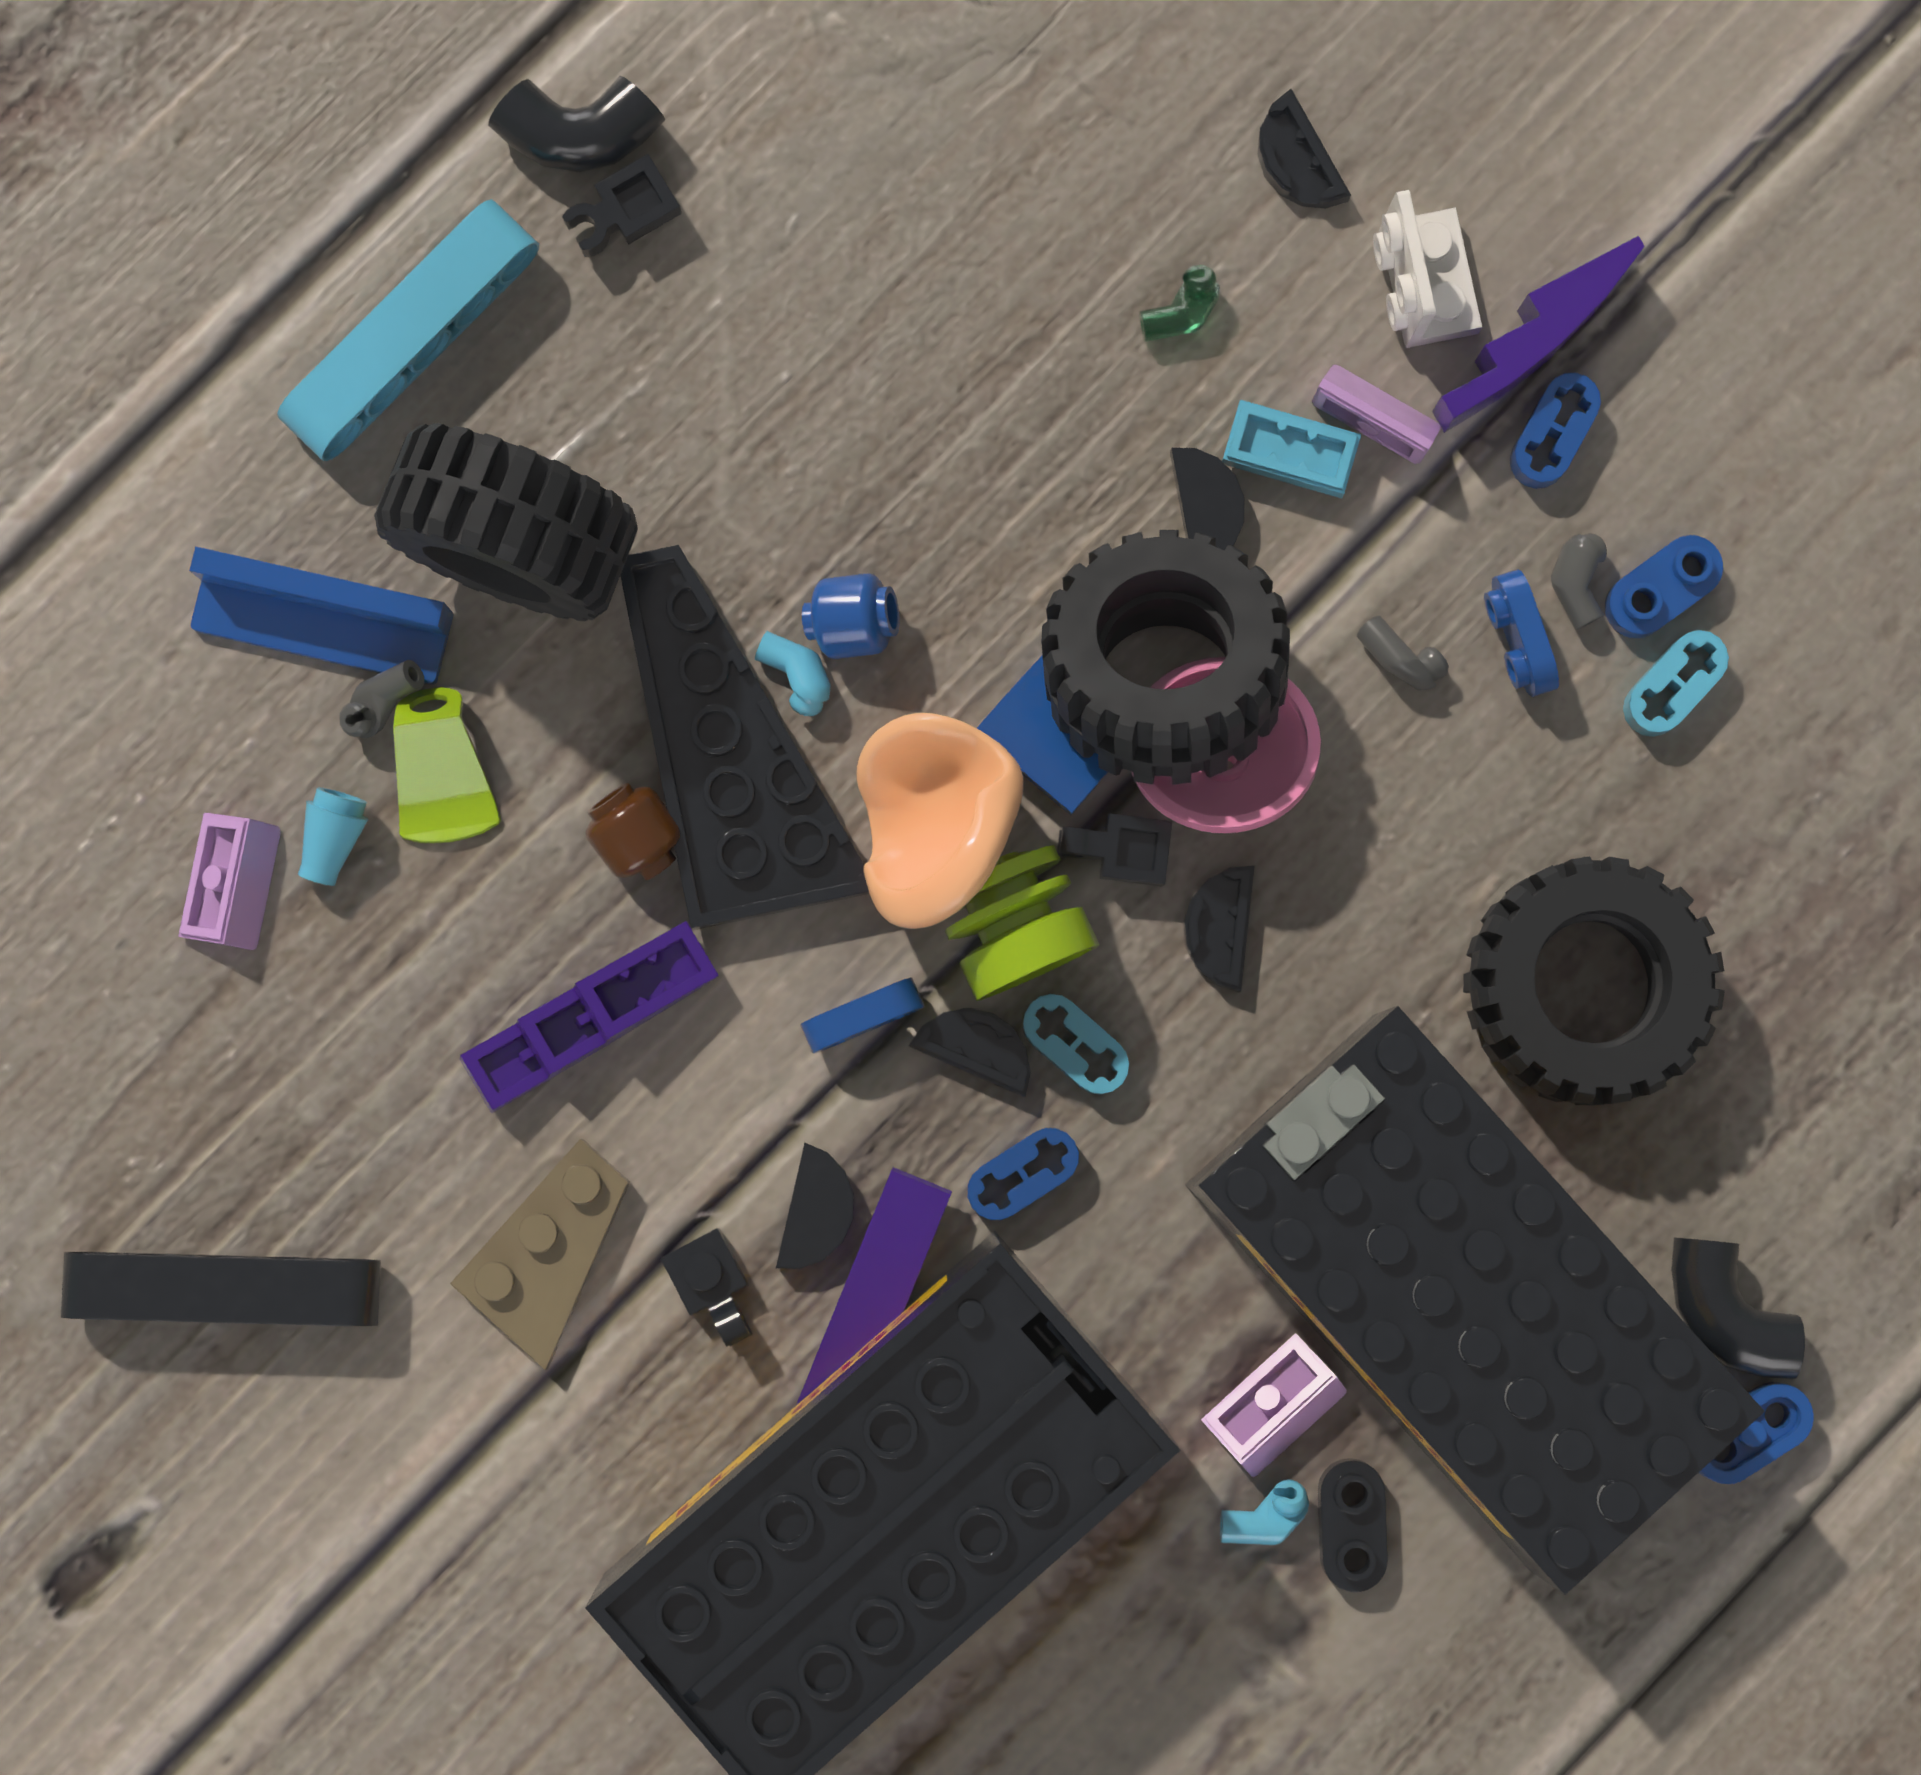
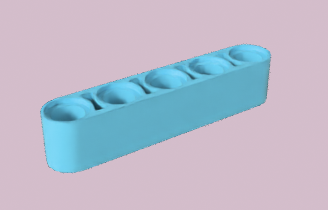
[277,199,539,461]

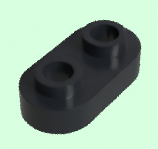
[1318,1458,1388,1592]

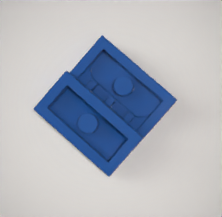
[977,656,1108,816]

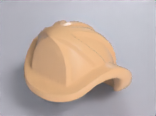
[856,713,1023,929]

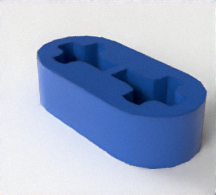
[1510,372,1601,489]
[800,977,925,1054]
[967,1128,1079,1220]

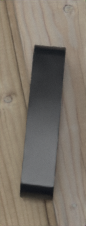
[61,1252,381,1326]

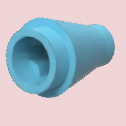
[298,787,368,886]

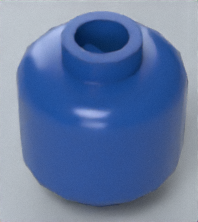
[802,573,900,659]

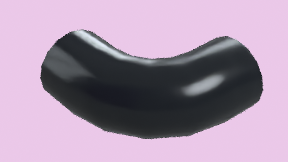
[488,76,665,172]
[1671,1237,1805,1380]

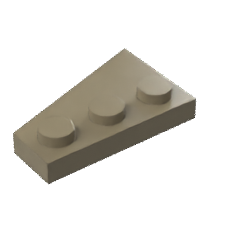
[450,1139,630,1370]

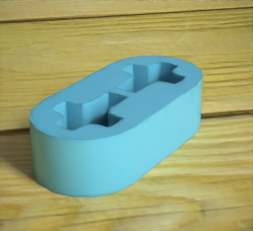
[1623,630,1729,737]
[1023,994,1129,1095]

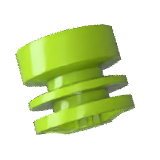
[945,845,1100,1001]

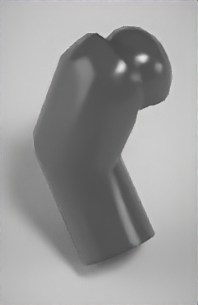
[1551,533,1607,630]
[1357,616,1449,690]
[339,660,424,738]

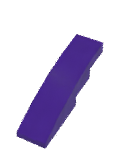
[1432,236,1645,433]
[459,921,719,1114]
[797,1167,952,1404]

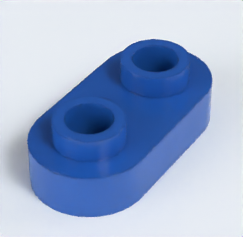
[1605,535,1723,638]
[1484,569,1559,697]
[1699,1382,1814,1484]

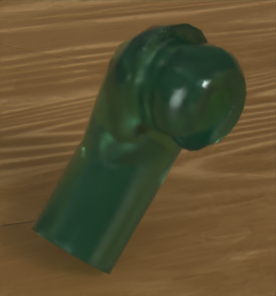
[1139,265,1220,342]

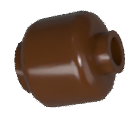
[586,783,680,881]

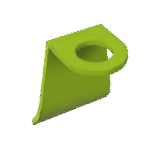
[393,687,501,843]

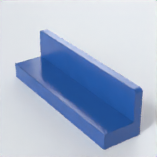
[189,546,454,685]

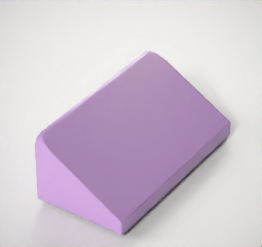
[1311,365,1441,464]
[178,813,281,950]
[1201,1333,1347,1477]

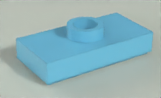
[1222,400,1361,499]

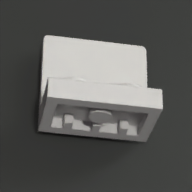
[1373,190,1482,348]

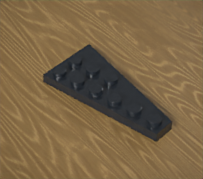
[620,545,869,930]

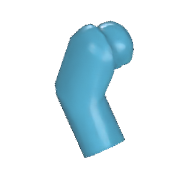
[755,631,831,716]
[1220,1480,1309,1545]

